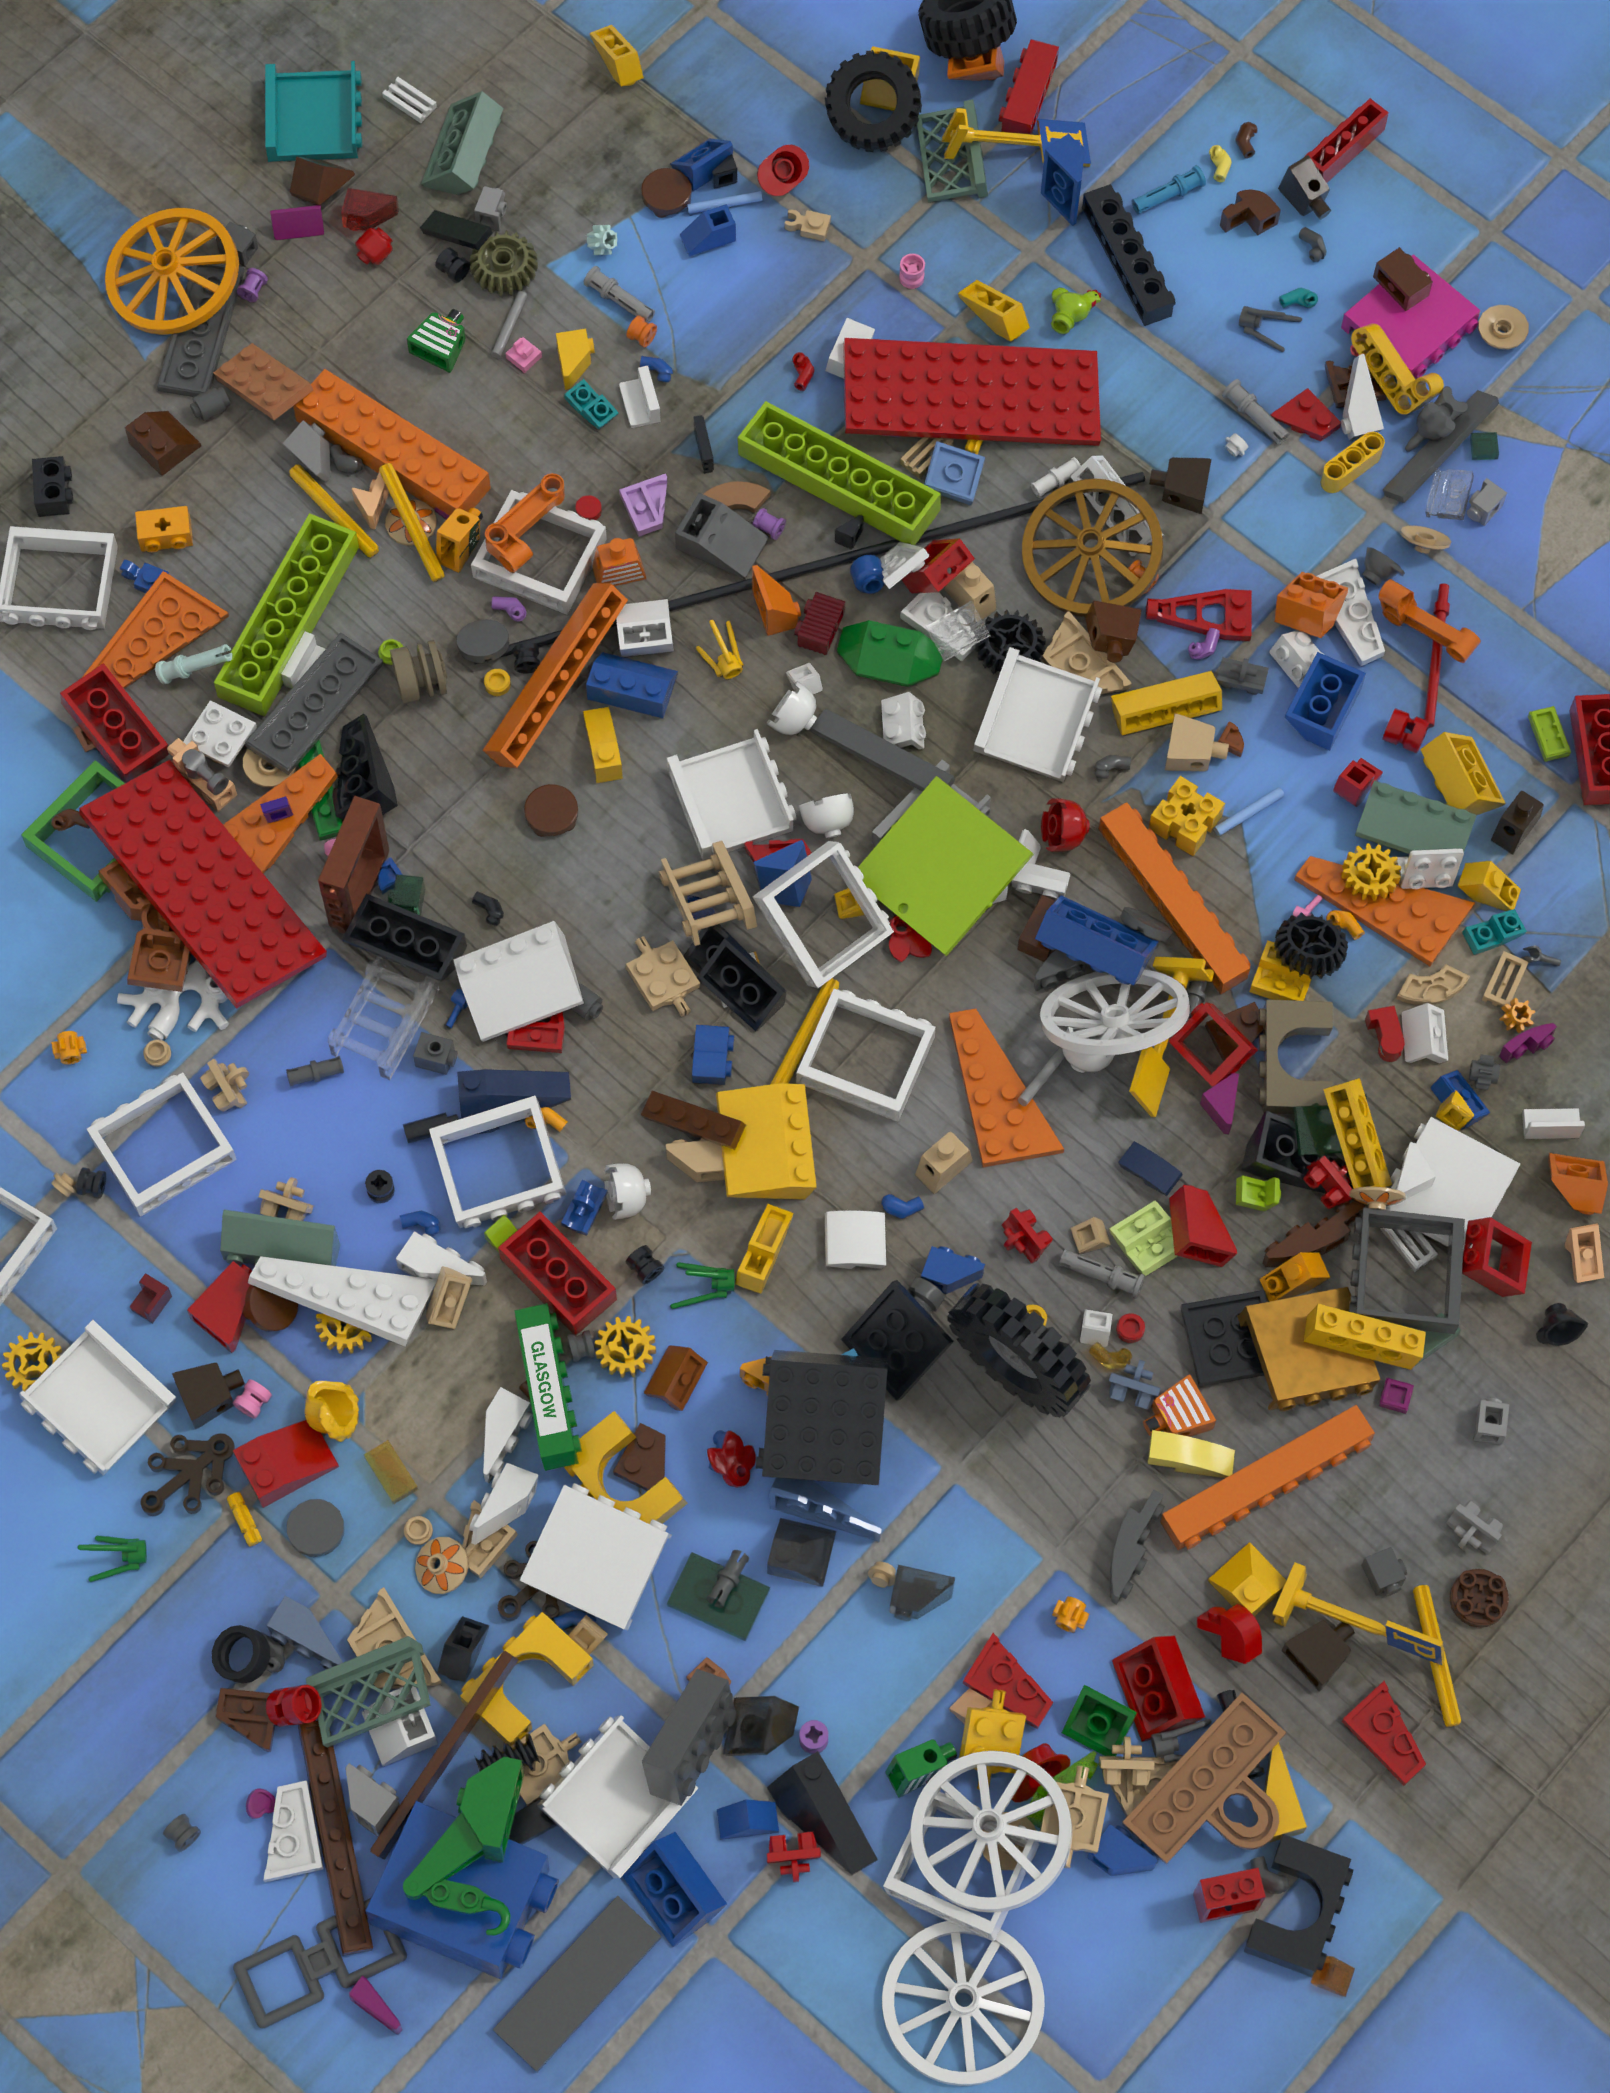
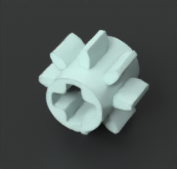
[587,225,617,255]

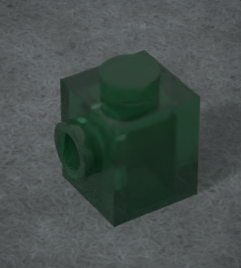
[388,874,425,916]

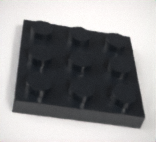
[841,1280,954,1401]
[1181,1290,1267,1387]

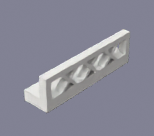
[1070,456,1163,556]

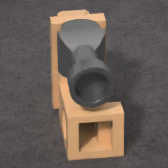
[167,738,237,812]

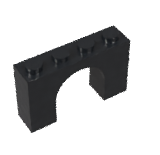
[1244,1834,1354,1977]

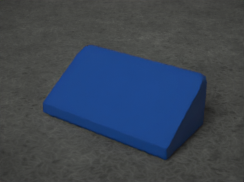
[1431,1070,1490,1130]

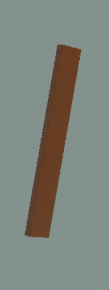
[370,1651,518,1859]
[298,1720,373,1956]

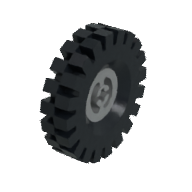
[947,1283,1091,1418]

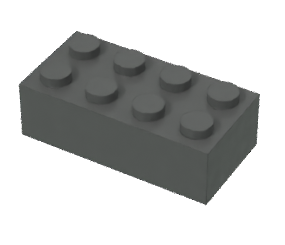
[642,1669,736,1806]

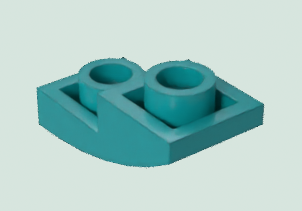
[563,379,619,430]
[1462,909,1527,955]

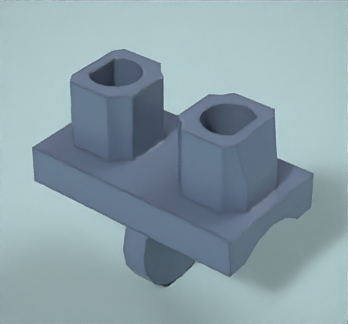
[1109,1360,1161,1410]

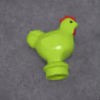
[1051,287,1101,334]

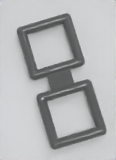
[233,1898,407,2028]

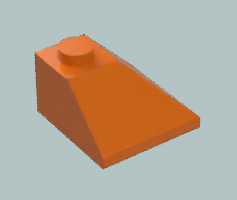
[947,46,1005,81]
[752,565,801,636]
[1548,1153,1608,1215]

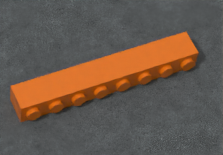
[483,583,628,768]
[1099,802,1250,994]
[1160,1404,1375,1550]

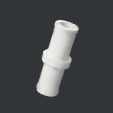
[1031,457,1081,498]

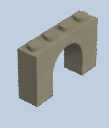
[1259,1000,1333,1115]

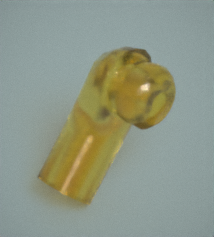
[1089,1342,1132,1369]

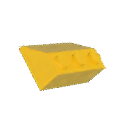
[1420,732,1506,815]

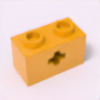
[135,506,193,552]

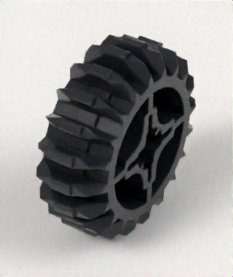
[975,609,1046,675]
[1274,912,1348,980]

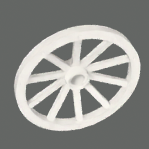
[1040,970,1190,1055]
[911,1751,1072,1913]
[882,1921,1045,2086]

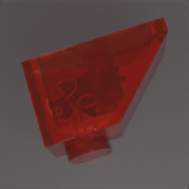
[341,188,399,231]

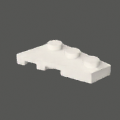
[880,542,929,589]
[900,592,979,661]
[264,1780,323,1882]

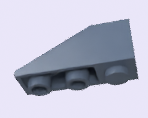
[267,1596,343,1670]

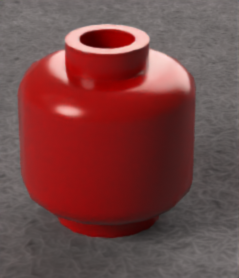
[355,227,393,265]

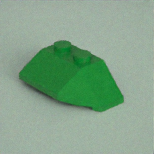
[837,620,945,687]

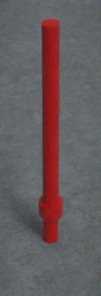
[1424,583,1450,728]

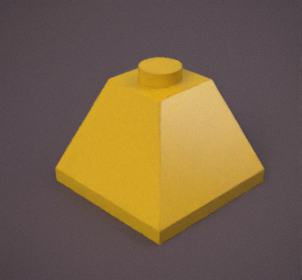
[1208,1542,1287,1617]

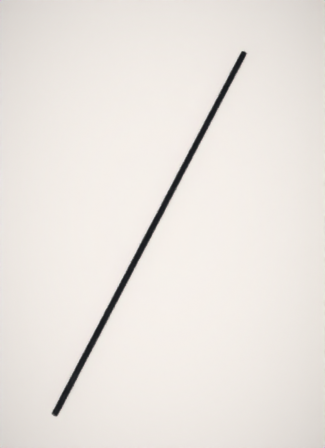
[474,472,1145,665]

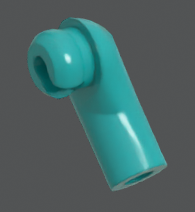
[1279,288,1318,308]

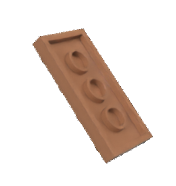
[213,343,313,420]

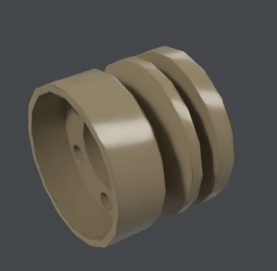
[390,640,447,704]

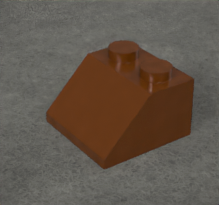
[125,411,201,476]

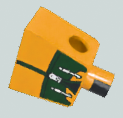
[436,508,483,573]

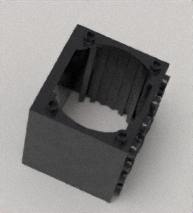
[756,1350,888,1485]

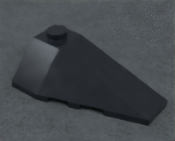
[332,714,398,819]
[1241,1111,1353,1200]
[767,1751,878,1875]

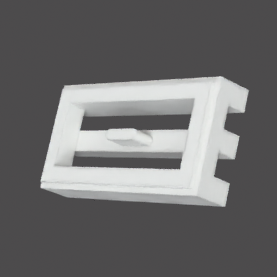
[382,77,437,123]
[1380,1228,1438,1272]

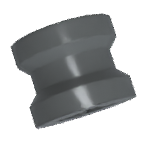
[567,1330,596,1362]
[163,1814,201,1852]

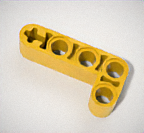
[1351,324,1444,414]

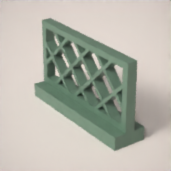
[917,99,988,203]
[306,1636,431,1747]

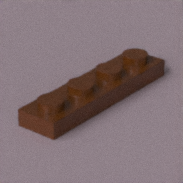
[641,1091,746,1150]

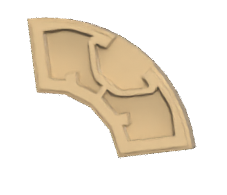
[1396,964,1470,1005]

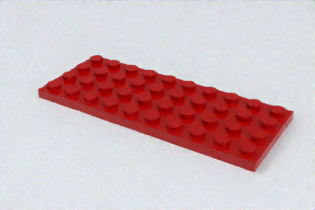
[843,338,1101,446]
[79,760,327,1009]

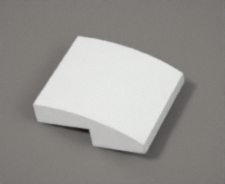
[825,1211,886,1269]

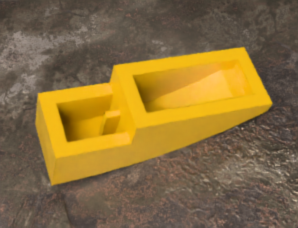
[735,1204,794,1294]

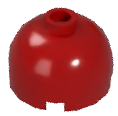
[1041,798,1090,852]

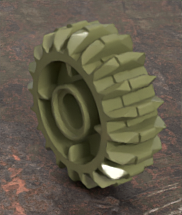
[469,230,538,296]

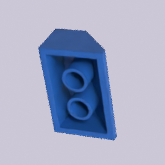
[1041,133,1085,226]
[586,652,678,718]
[1285,652,1366,751]
[622,1832,727,1947]

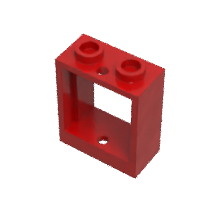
[901,538,975,594]
[1168,1002,1258,1087]
[1462,1217,1532,1297]
[1193,1868,1266,1923]

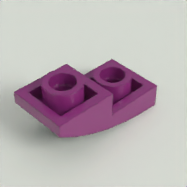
[1499,1023,1557,1064]

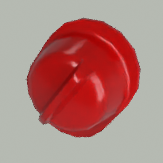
[757,144,809,196]
[1011,1743,1071,1803]

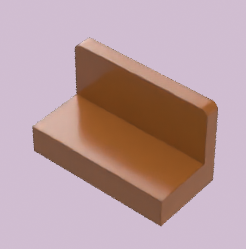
[644,1345,708,1411]

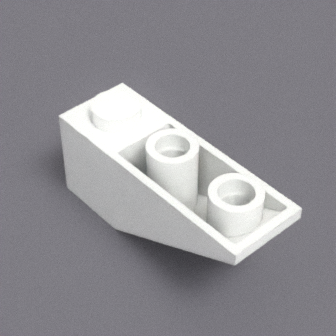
[396,1232,487,1285]
[483,1387,533,1483]
[469,1463,539,1545]

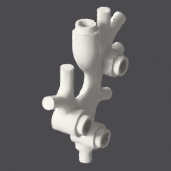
[117,959,229,1040]

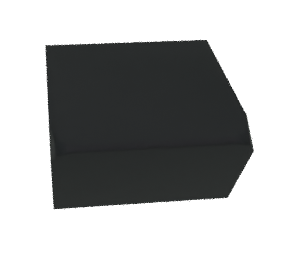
[712,154,738,189]
[835,515,864,550]

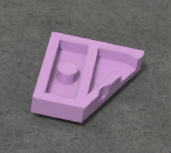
[619,473,667,537]

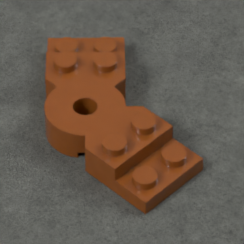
[99,860,191,992]

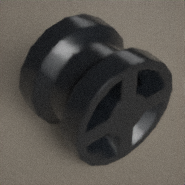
[513,643,540,674]
[76,1167,106,1198]
[365,1170,395,1203]

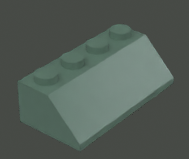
[421,91,504,195]
[1355,780,1477,854]
[220,1210,340,1266]

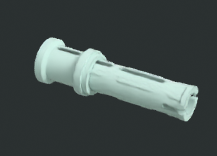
[155,644,232,684]

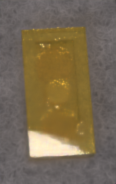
[364,1440,418,1504]

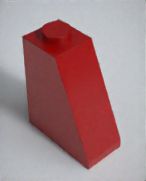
[1169,1185,1237,1267]
[187,1261,252,1353]

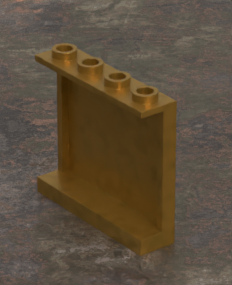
[1237,1287,1381,1412]

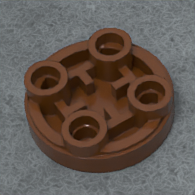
[641,168,692,218]
[524,784,578,837]
[243,1285,298,1332]
[1450,1569,1509,1628]

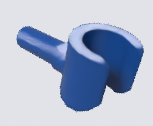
[446,989,468,1028]

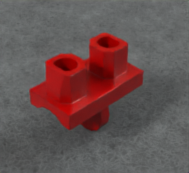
[1303,1155,1352,1209]
[1002,1208,1053,1264]
[766,1832,821,1883]

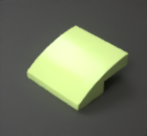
[1109,1200,1177,1276]

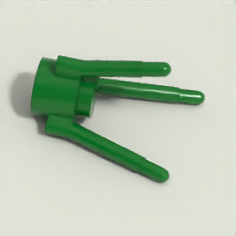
[670,1262,735,1309]
[77,1536,147,1582]

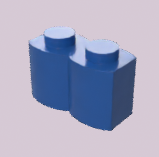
[692,1025,734,1085]

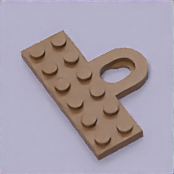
[1122,1693,1286,1865]

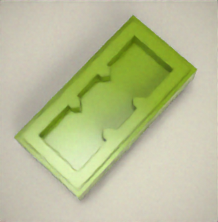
[1528,706,1571,762]

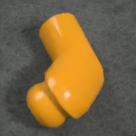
[1326,910,1365,940]
[525,1107,568,1132]

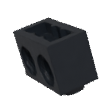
[32,456,74,517]

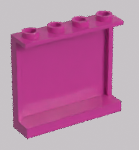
[1341,254,1481,379]

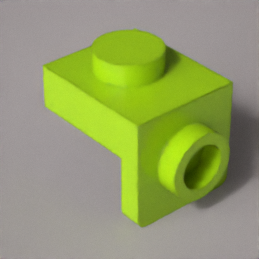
[1236,1175,1281,1212]

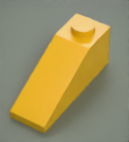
[589,25,644,87]
[958,280,1030,342]
[583,707,623,783]
[1264,1742,1307,1843]

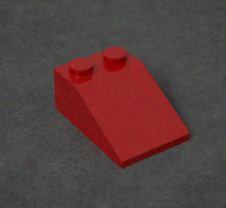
[233,1420,339,1508]

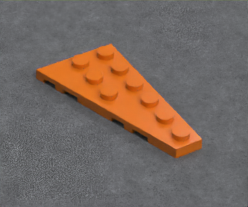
[83,571,229,688]
[223,754,338,874]
[1294,856,1475,967]
[949,1009,1064,1167]

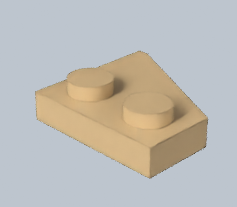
[462,1500,518,1579]

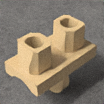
[200,1059,249,1112]
[258,1177,314,1221]
[1099,1736,1155,1786]

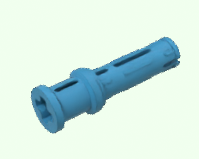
[1131,165,1206,214]

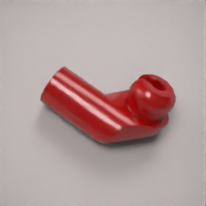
[792,352,815,391]

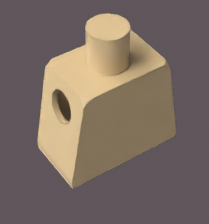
[944,562,996,624]
[1165,714,1229,771]
[915,1131,973,1194]

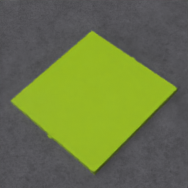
[858,776,1034,956]

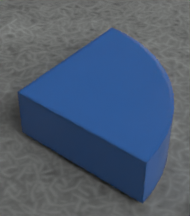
[378,857,405,895]

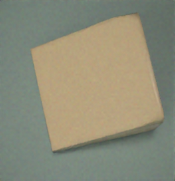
[1070,1217,1111,1254]

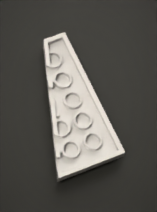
[248,1256,437,1346]

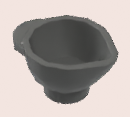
[1362,547,1405,586]

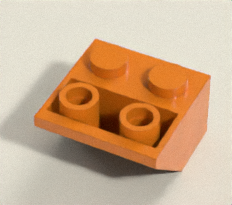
[1274,572,1348,638]

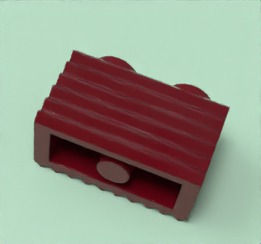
[794,592,845,655]

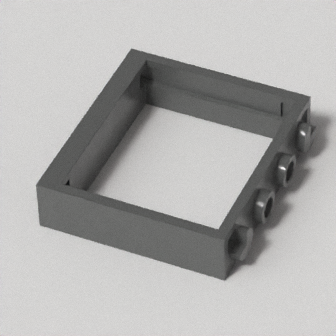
[1349,1208,1465,1334]

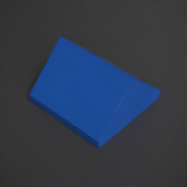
[670,138,733,192]
[753,840,812,907]

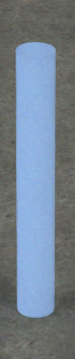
[687,191,762,214]
[1213,787,1284,836]

